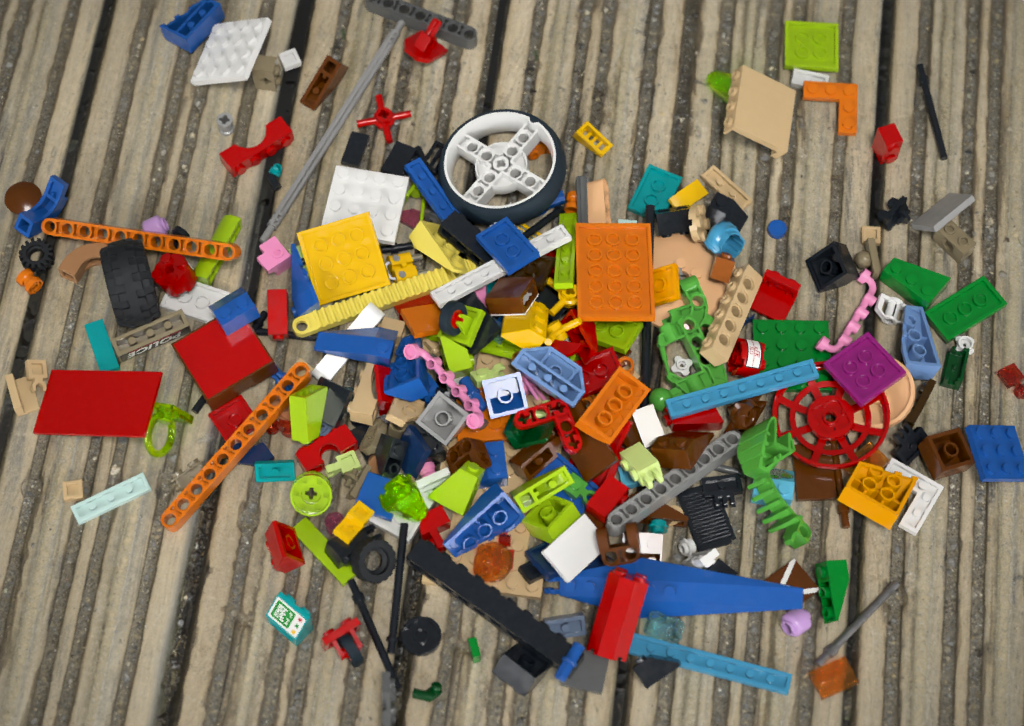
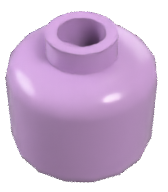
[141,215,170,242]
[781,609,811,637]

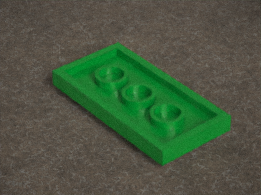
[925,275,1007,344]

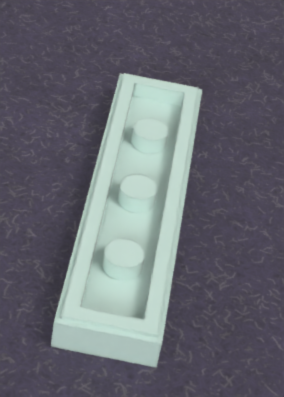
[70,472,152,525]

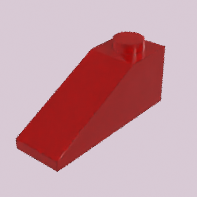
[560,309,598,365]

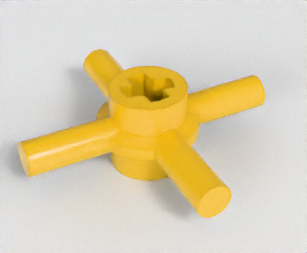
[547,277,577,316]
[543,317,582,346]

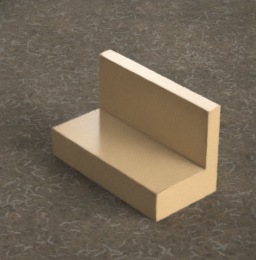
[5,373,40,417]

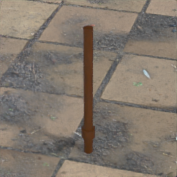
[826,418,850,529]

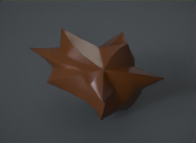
[724,395,768,433]

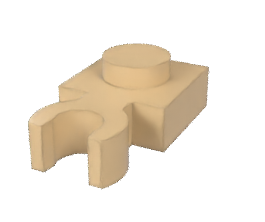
[25,359,48,393]

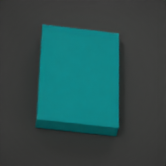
[627,164,683,218]

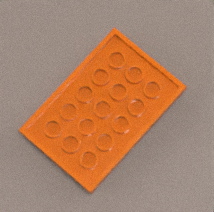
[575,223,655,322]

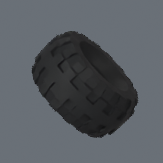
[99,238,161,328]

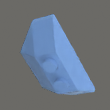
[511,346,586,408]

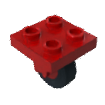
[321,617,364,668]

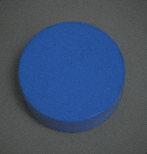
[767,220,787,239]

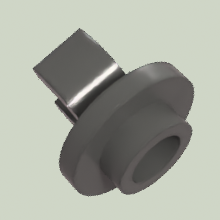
[425,209,442,224]

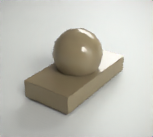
[854,238,881,280]

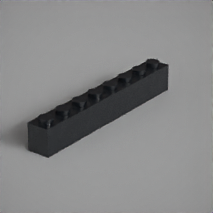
[438,210,568,325]

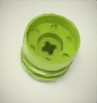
[290,471,332,517]

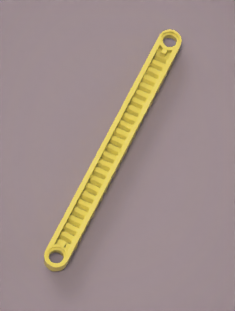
[292,259,477,338]

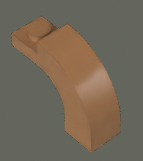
[58,243,107,284]

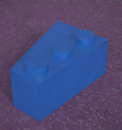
[160,0,225,54]

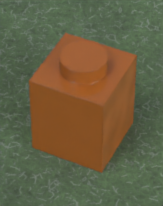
[709,252,735,283]

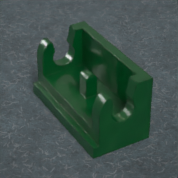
[939,346,970,391]

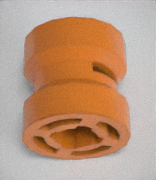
[564,191,577,213]
[16,268,43,295]

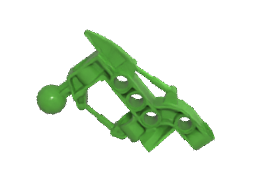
[649,275,728,412]

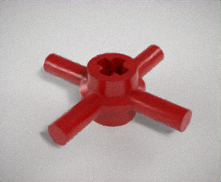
[357,94,411,144]

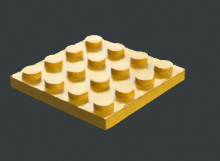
[297,211,391,305]

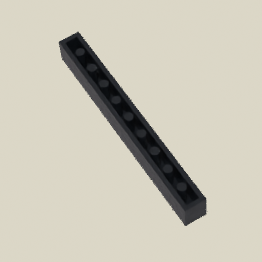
[406,539,585,679]

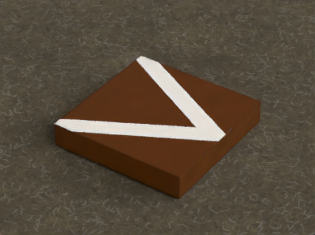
[764,559,819,612]

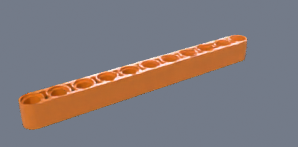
[41,218,241,261]
[160,362,312,532]

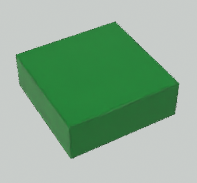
[468,637,481,664]

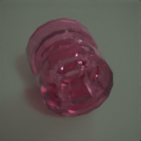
[325,512,344,537]

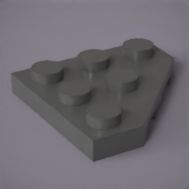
[382,672,397,726]

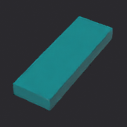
[84,319,120,371]

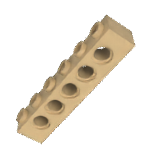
[699,264,763,367]

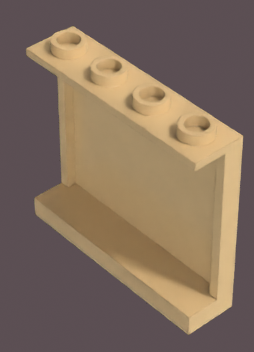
[723,65,796,159]

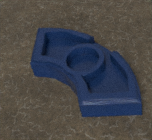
[227,442,275,466]

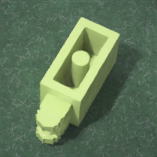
[619,442,664,489]

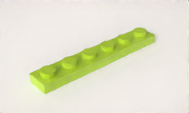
[554,212,577,290]

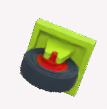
[437,300,486,348]

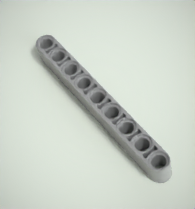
[606,431,741,537]

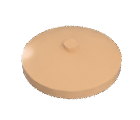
[842,358,916,429]

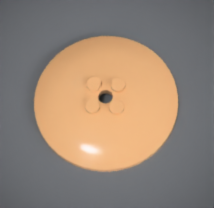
[652,233,736,331]

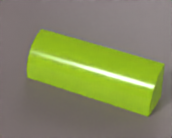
[194,215,242,286]

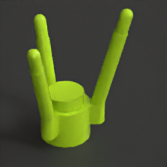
[404,182,426,221]

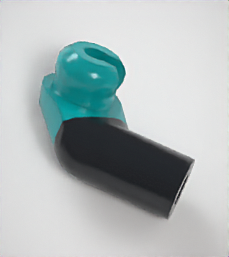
[267,163,282,191]

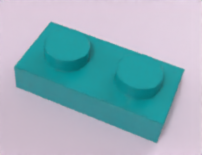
[255,460,296,482]

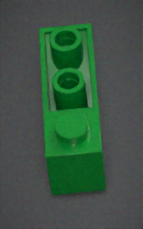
[815,559,849,624]

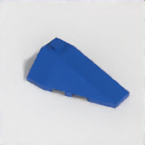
[291,243,320,318]
[314,327,398,367]
[384,334,429,402]
[442,483,525,558]

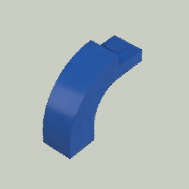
[14,175,69,238]

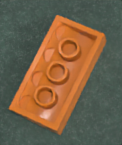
[574,366,651,445]

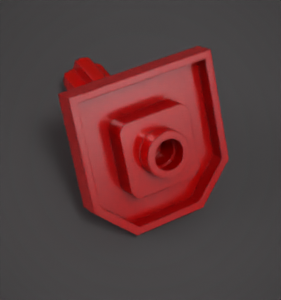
[403,18,448,63]

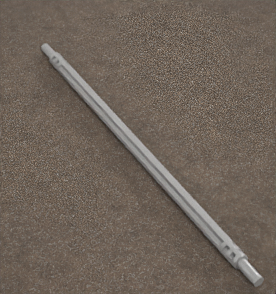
[259,20,405,243]

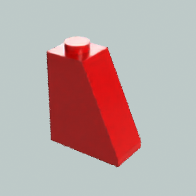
[267,289,289,341]
[662,407,724,432]

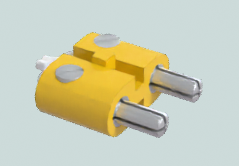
[385,252,428,283]

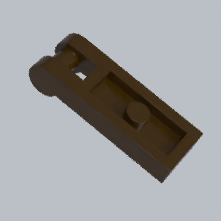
[902,378,937,428]

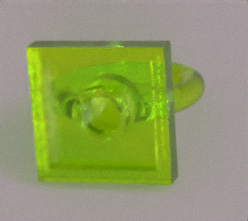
[144,402,194,458]

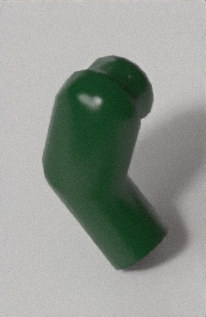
[412,682,442,702]

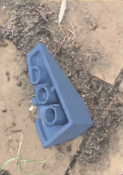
[901,305,941,380]

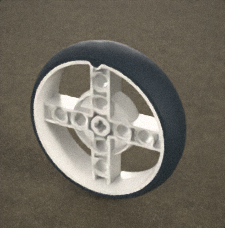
[438,109,566,227]

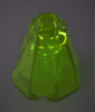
[379,474,428,522]

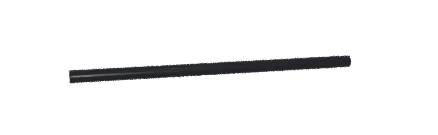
[640,205,655,408]

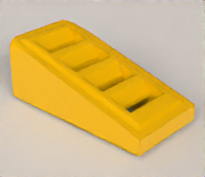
[572,121,613,158]

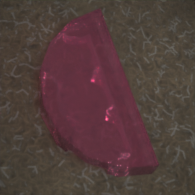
[400,209,425,230]

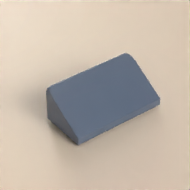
[543,612,587,638]

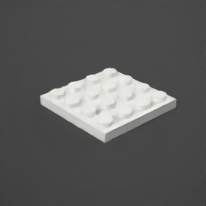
[190,17,272,86]
[321,165,409,246]

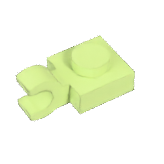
[470,363,505,388]
[325,450,361,478]

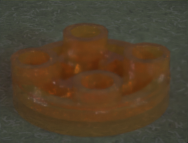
[473,542,512,583]

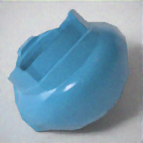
[704,221,745,259]

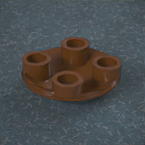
[4,181,42,214]

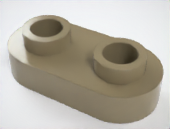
[359,418,387,455]

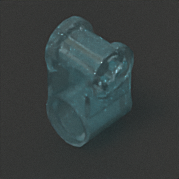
[644,611,685,644]

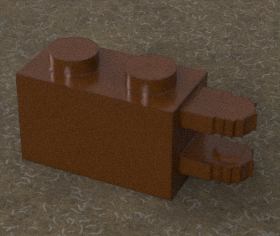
[509,433,562,481]

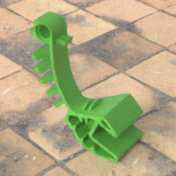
[737,416,811,549]

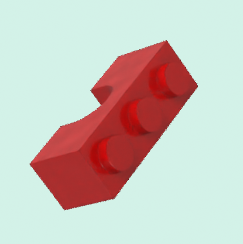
[295,424,358,472]

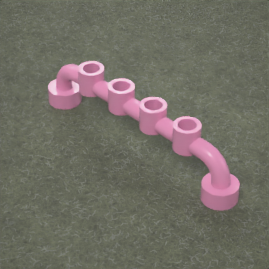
[815,268,877,353]
[403,343,484,429]

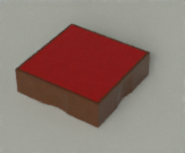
[171,318,279,411]

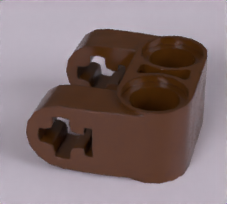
[446,437,491,475]
[596,522,641,566]

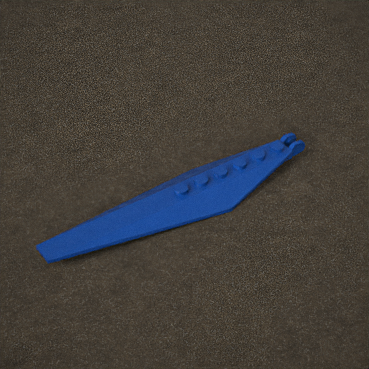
[544,558,803,618]

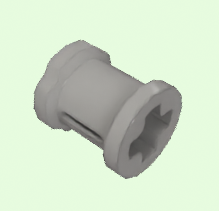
[216,113,235,136]

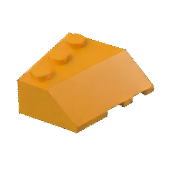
[837,461,919,530]

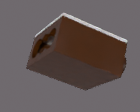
[485,277,539,316]

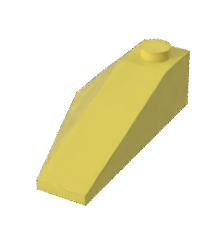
[409,220,468,274]

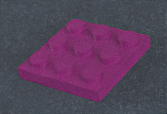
[823,332,906,408]

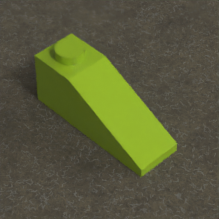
[509,465,574,513]

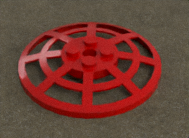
[772,361,890,470]

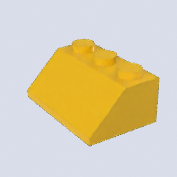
[501,301,549,349]

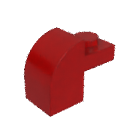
[420,505,451,553]

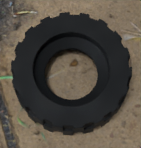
[350,538,396,583]

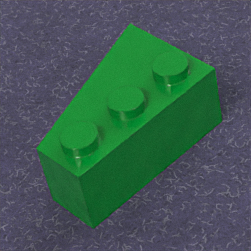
[879,257,951,312]

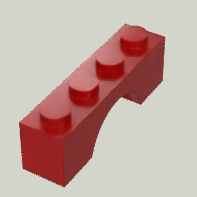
[219,116,294,178]

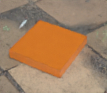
[400,303,441,339]

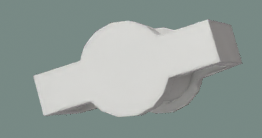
[874,293,906,325]

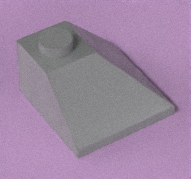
[415,391,471,446]

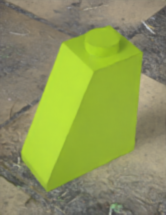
[289,384,328,444]
[428,461,485,516]

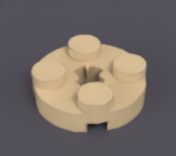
[688,204,710,242]

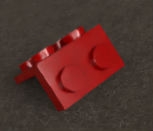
[750,269,801,320]

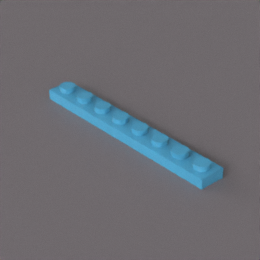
[665,359,819,420]
[629,633,792,696]

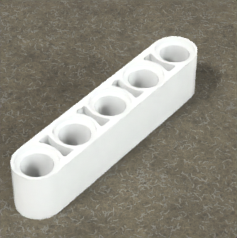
[311,302,385,380]

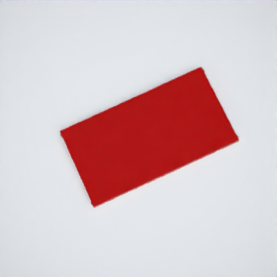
[33,370,163,438]

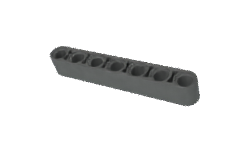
[365,0,477,50]

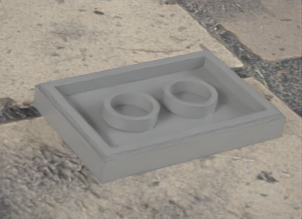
[911,193,975,232]

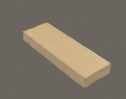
[700,165,753,210]

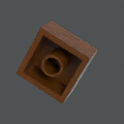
[917,427,975,481]

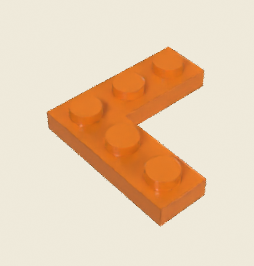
[802,81,858,136]

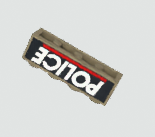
[111,309,191,363]

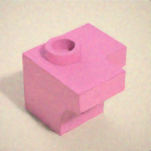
[257,236,291,276]

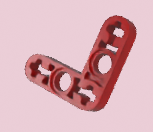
[513,399,583,455]

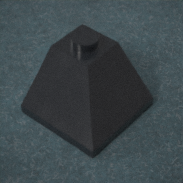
[705,192,748,235]

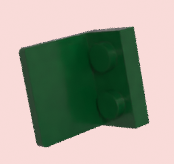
[504,413,555,450]

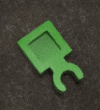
[562,472,595,506]

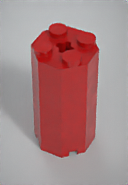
[586,566,650,662]

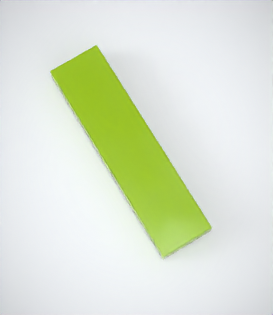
[293,517,356,587]

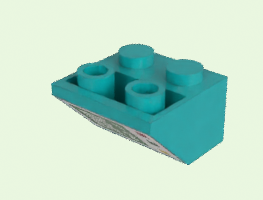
[266,591,313,647]

